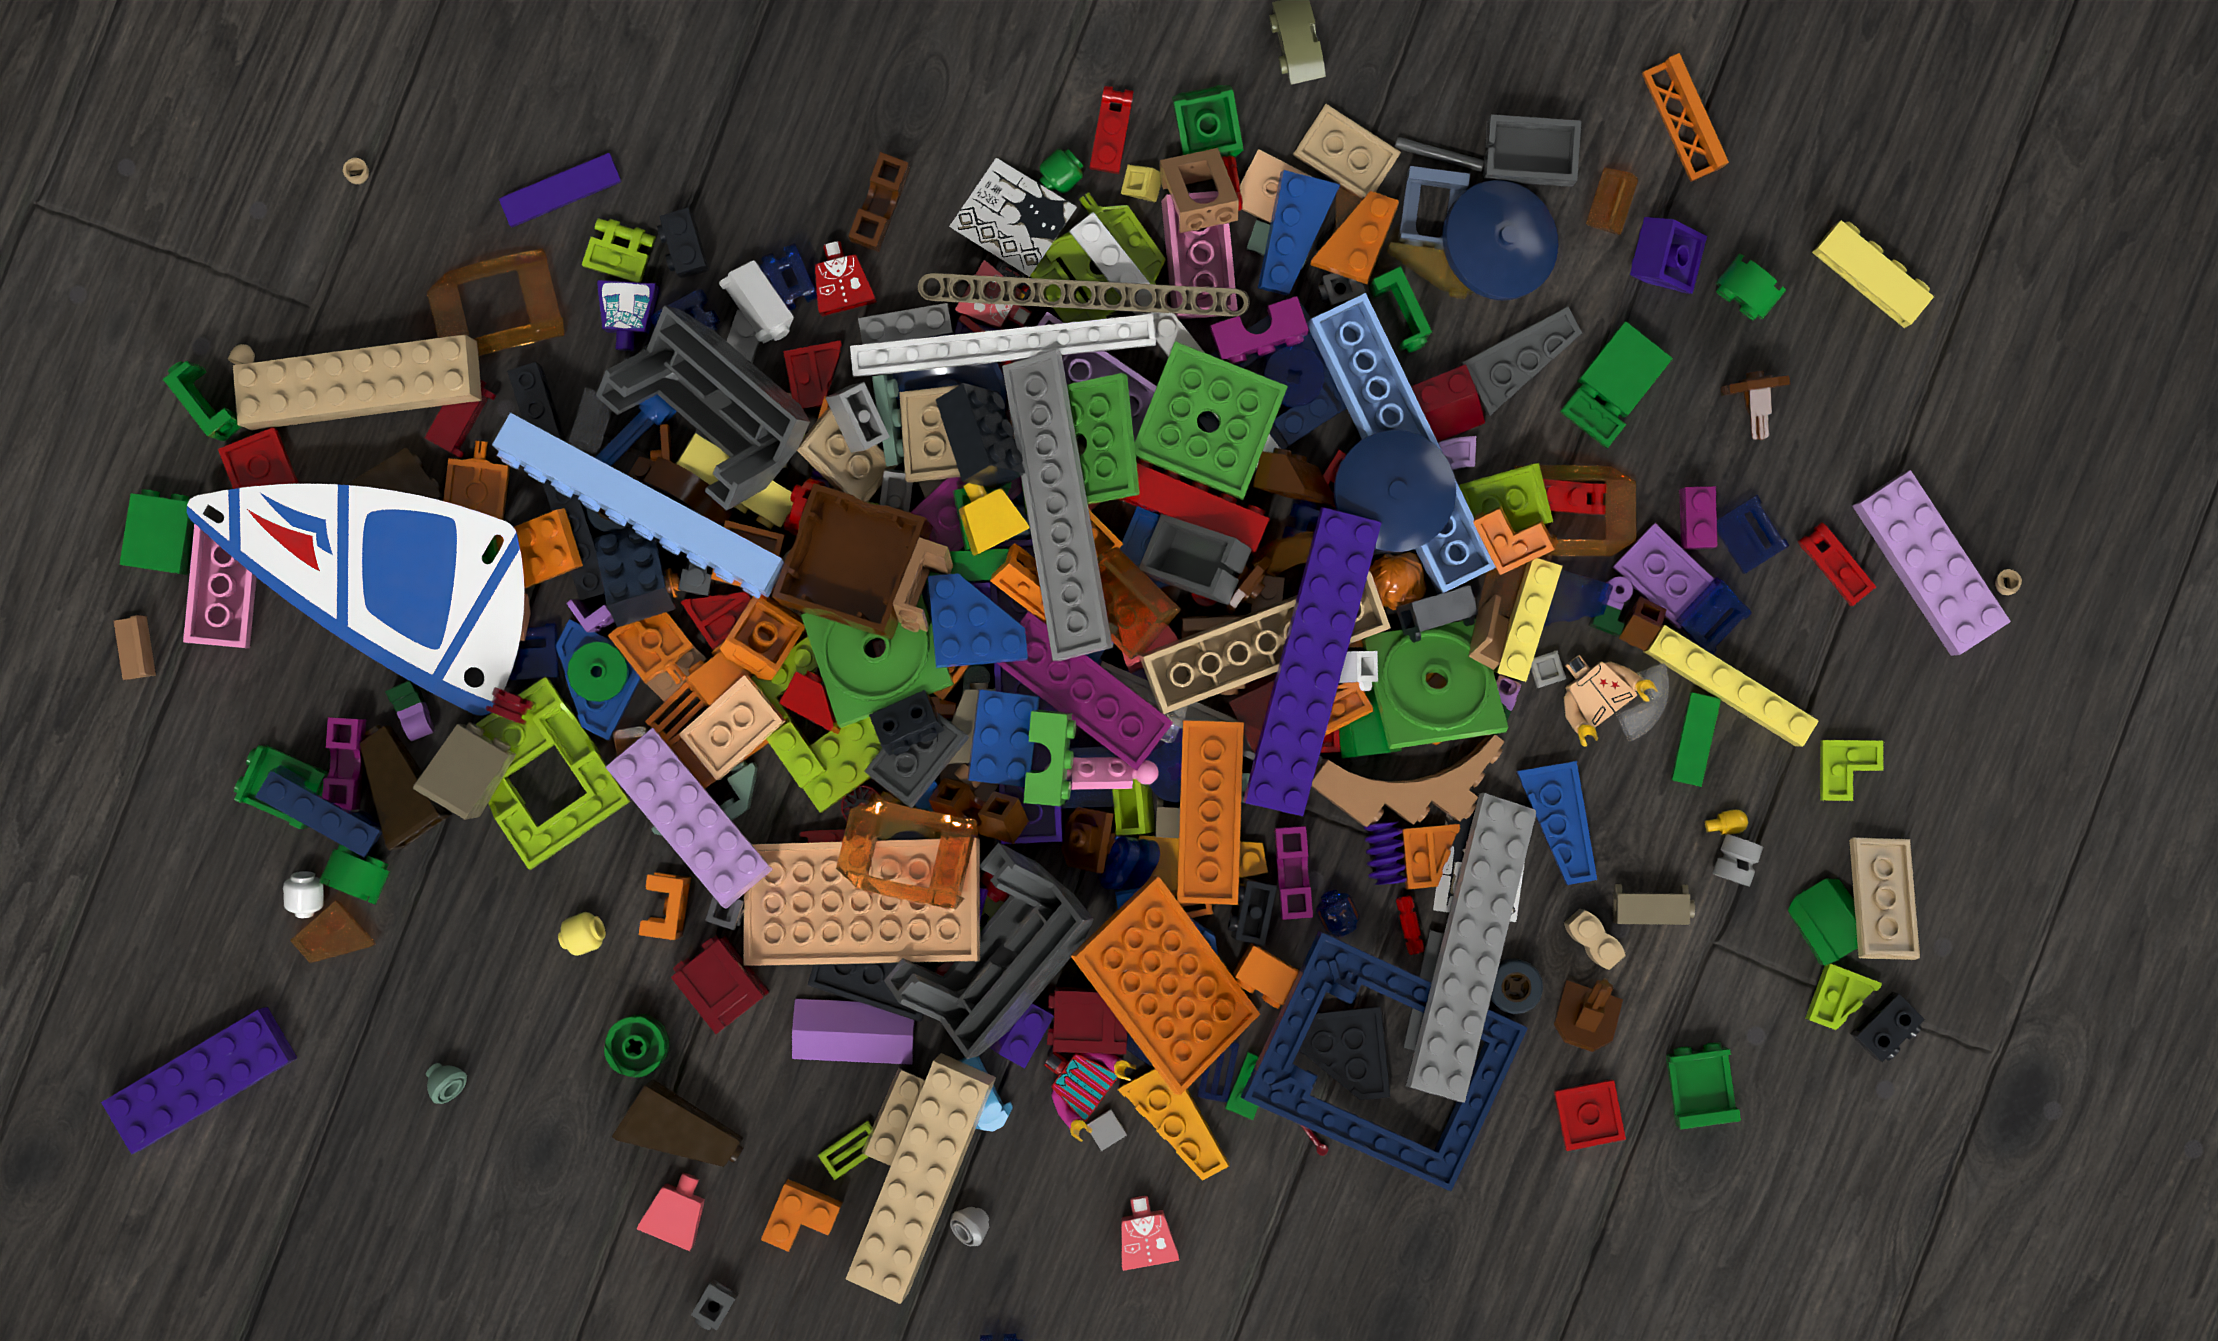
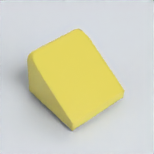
[1121,165,1161,202]

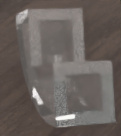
[1616,662,1669,741]

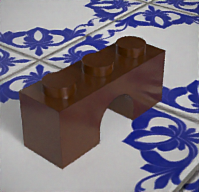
[848,152,911,252]
[929,778,1029,844]

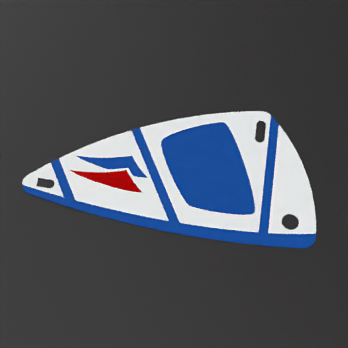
[187,484,524,715]

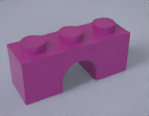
[1210,296,1309,365]
[322,717,366,810]
[1274,825,1313,920]

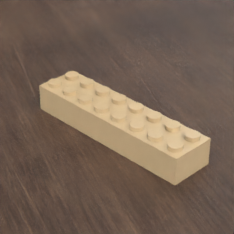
[233,335,482,430]
[1139,571,1391,714]
[846,1053,996,1304]

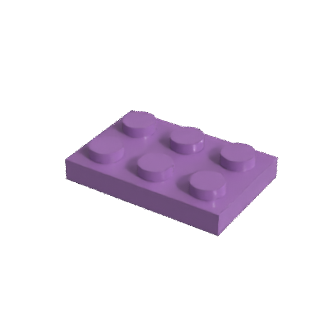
[1612,523,1720,629]

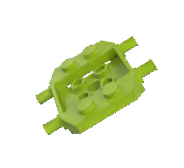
[1030,192,1166,323]

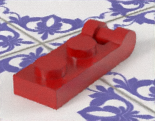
[1090,86,1134,174]
[1543,479,1607,515]
[1798,522,1876,606]

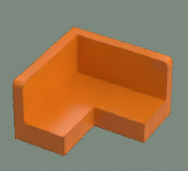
[1473,506,1558,575]

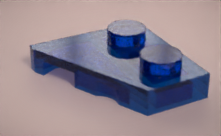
[1544,570,1613,626]

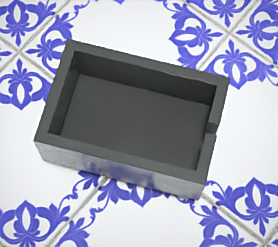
[1483,114,1581,187]
[1138,514,1252,605]

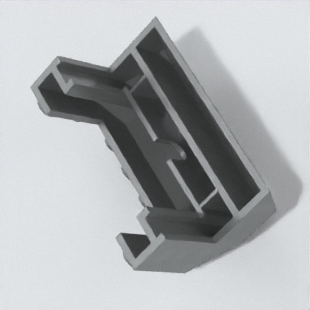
[596,305,810,510]
[884,843,1094,1059]

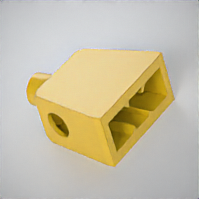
[959,483,1030,556]

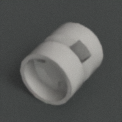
[1712,834,1764,887]

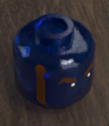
[1316,890,1360,937]

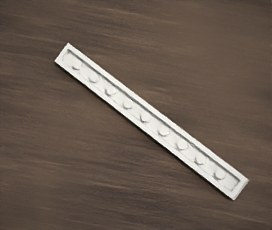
[1070,212,1281,468]
[850,314,1156,377]

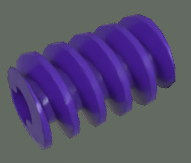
[1364,822,1407,885]

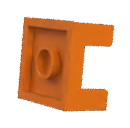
[638,872,691,940]

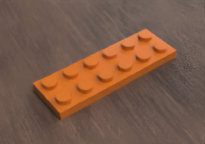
[1177,720,1244,905]

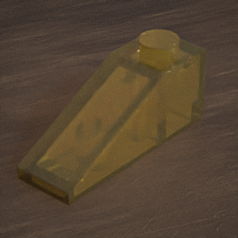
[1387,242,1474,299]

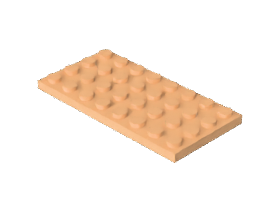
[744,838,980,966]

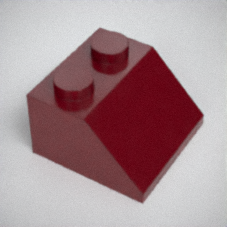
[1411,364,1485,442]

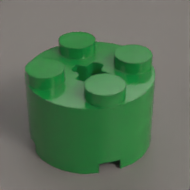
[1715,253,1786,321]
[319,844,390,905]
[604,1014,670,1077]

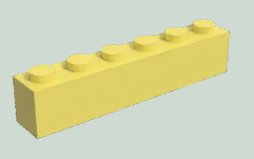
[1643,625,1819,747]

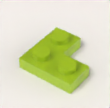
[1820,740,1883,801]

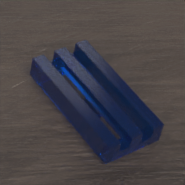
[1198,1042,1239,1103]

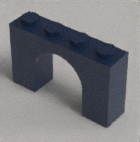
[255,765,382,857]

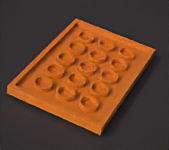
[1071,876,1260,1095]

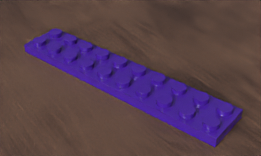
[1243,507,1382,816]

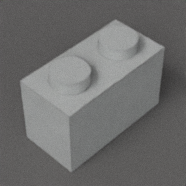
[826,382,890,453]

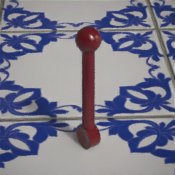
[1300,1125,1328,1156]

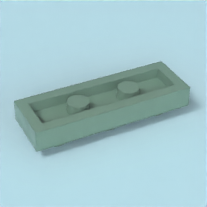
[872,373,904,466]

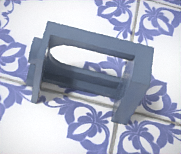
[1398,166,1470,253]

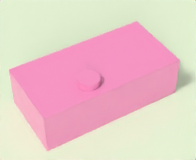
[1161,191,1238,320]
[183,524,257,648]

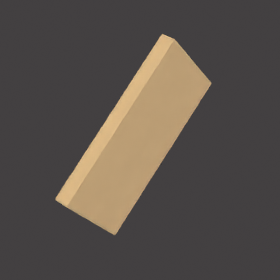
[1849,838,1920,960]

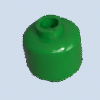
[1039,149,1084,193]

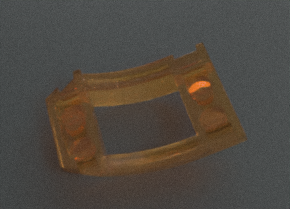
[426,248,564,357]
[1515,465,1636,557]
[836,798,979,910]

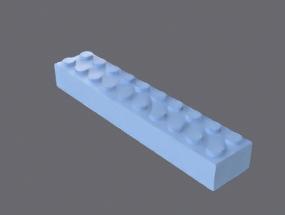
[1307,293,1496,594]
[492,413,784,599]

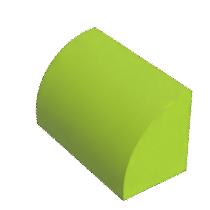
[1112,779,1156,836]

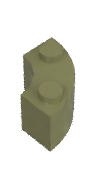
[1269,0,1326,85]

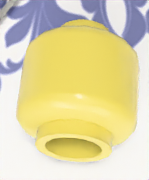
[558,912,606,956]

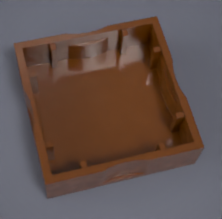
[772,483,933,640]

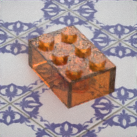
[1097,547,1181,659]

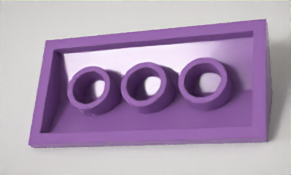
[792,998,915,1064]

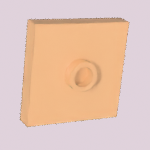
[1240,149,1312,224]

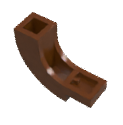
[627,456,734,527]

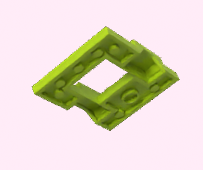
[751,637,882,813]
[476,677,631,870]

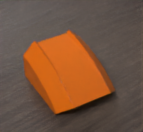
[720,594,805,681]

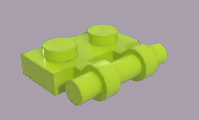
[582,218,656,283]

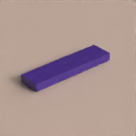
[499,153,622,228]

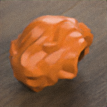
[1369,552,1427,610]

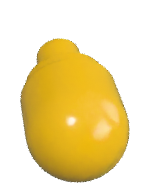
[1705,810,1748,835]

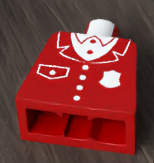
[815,241,877,317]

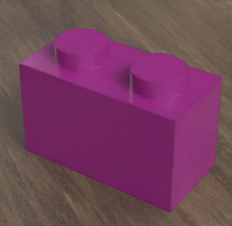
[1679,486,1717,550]

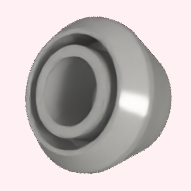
[950,1207,989,1246]

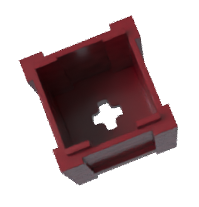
[671,935,770,1034]
[1047,986,1127,1054]

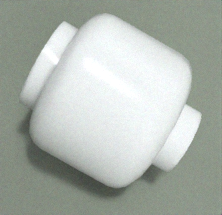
[283,871,324,918]

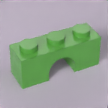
[1024,710,1076,806]

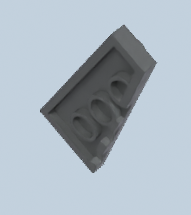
[1461,307,1582,416]

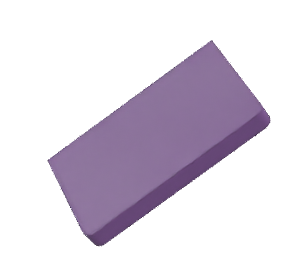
[566,599,614,632]

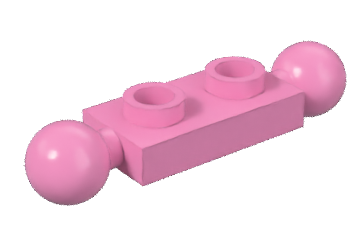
[1044,757,1159,790]

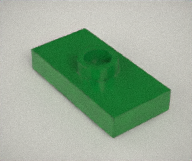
[1560,388,1626,449]

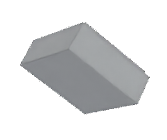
[1530,651,1566,688]
[1087,1109,1127,1151]

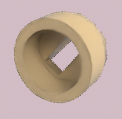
[343,158,369,184]
[228,344,255,365]
[1995,569,2022,595]

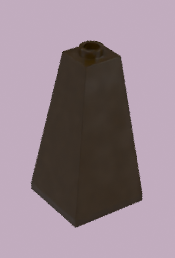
[359,724,452,851]
[612,1079,744,1167]

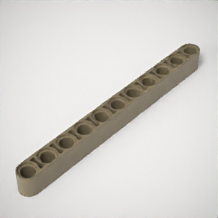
[918,273,1250,316]

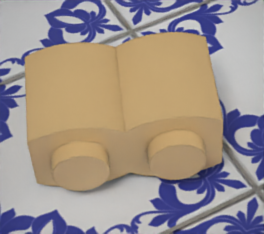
[1564,909,1625,970]

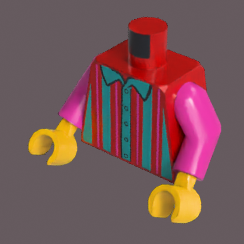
[1044,1052,1136,1142]

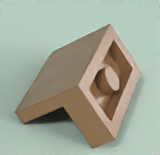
[1468,595,1509,670]
[114,615,156,680]

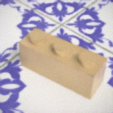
[862,1068,925,1166]

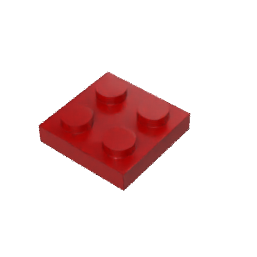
[218,427,298,489]
[1554,1079,1626,1151]

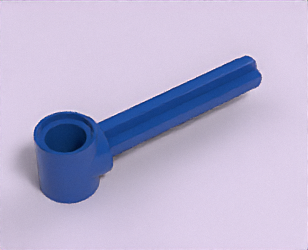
[595,394,677,466]

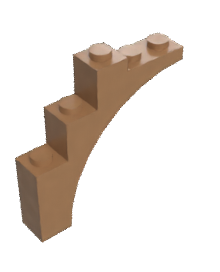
[1311,734,1504,827]

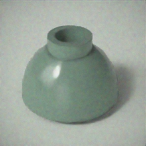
[426,1063,467,1104]

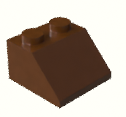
[1253,448,1335,505]

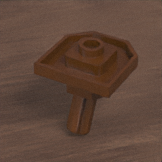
[1720,370,1790,440]
[1225,556,1273,615]
[1061,807,1140,873]
[1553,978,1623,1052]

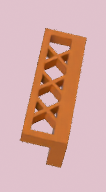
[1642,53,1729,182]
[990,543,1046,624]

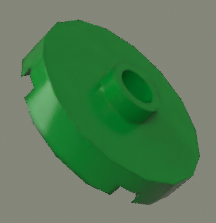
[567,642,629,702]

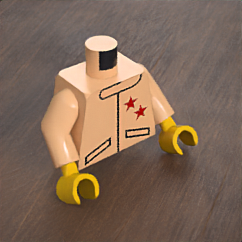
[1564,655,1658,747]

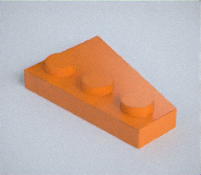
[1311,191,1399,284]

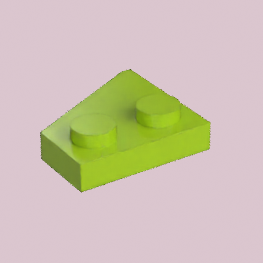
[1805,964,1882,1030]

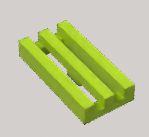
[818,1120,872,1180]

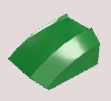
[1172,85,1244,157]
[1339,684,1402,758]
[1788,878,1858,966]

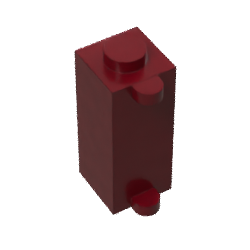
[424,379,497,458]

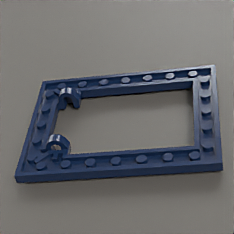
[1240,930,1528,1191]

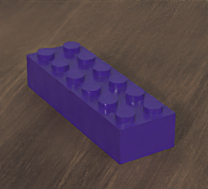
[101,1007,297,1155]

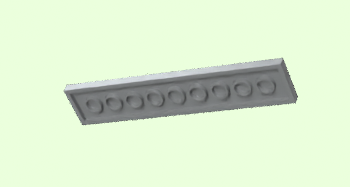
[1002,350,1113,661]
[1406,793,1536,1103]

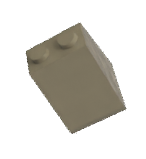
[413,722,516,820]

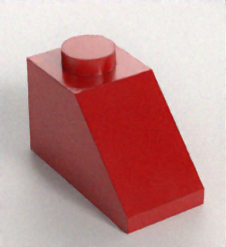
[779,670,841,734]

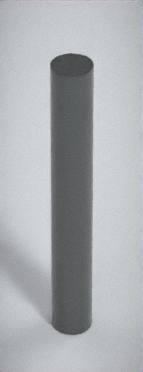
[1394,136,1484,172]

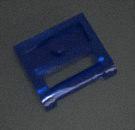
[1717,494,1789,574]
[1675,577,1752,655]
[508,623,559,680]

